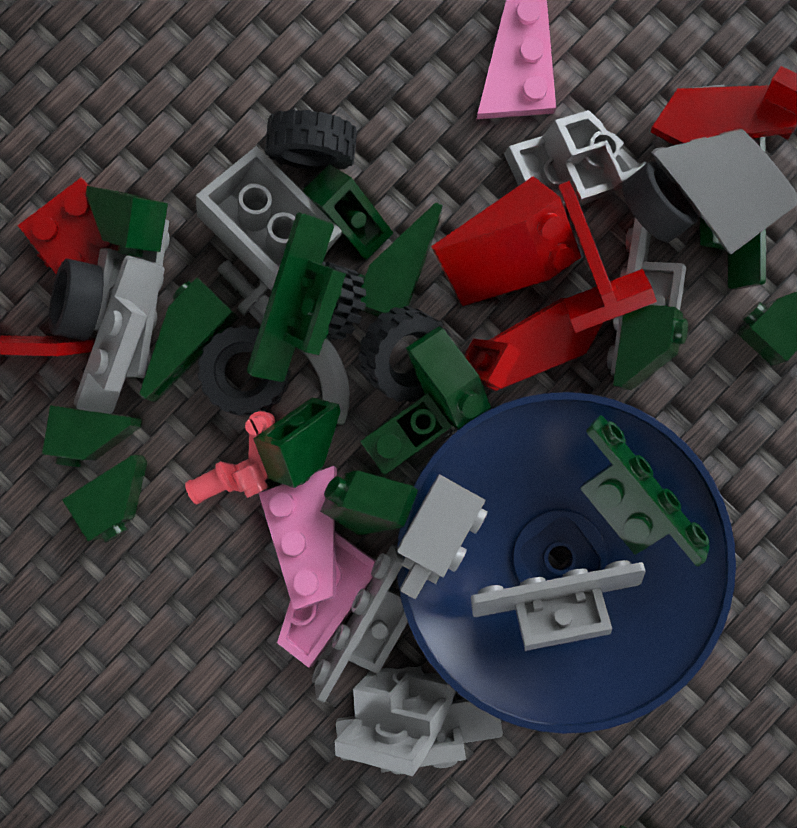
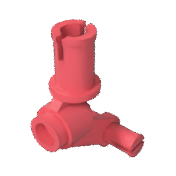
[185,411,275,505]

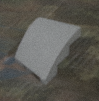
[504,110,646,212]
[651,129,797,254]
[335,666,456,776]

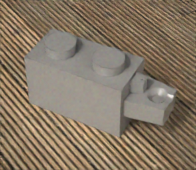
[397,474,488,599]

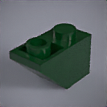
[360,393,452,475]

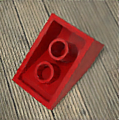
[431,176,581,306]

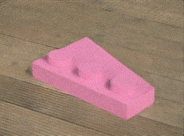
[476,0,556,120]
[259,466,337,610]
[277,531,376,668]

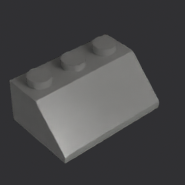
[196,146,342,291]

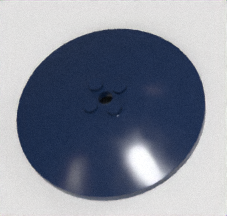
[397,392,736,734]

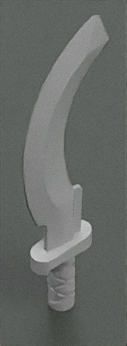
[217,260,350,425]

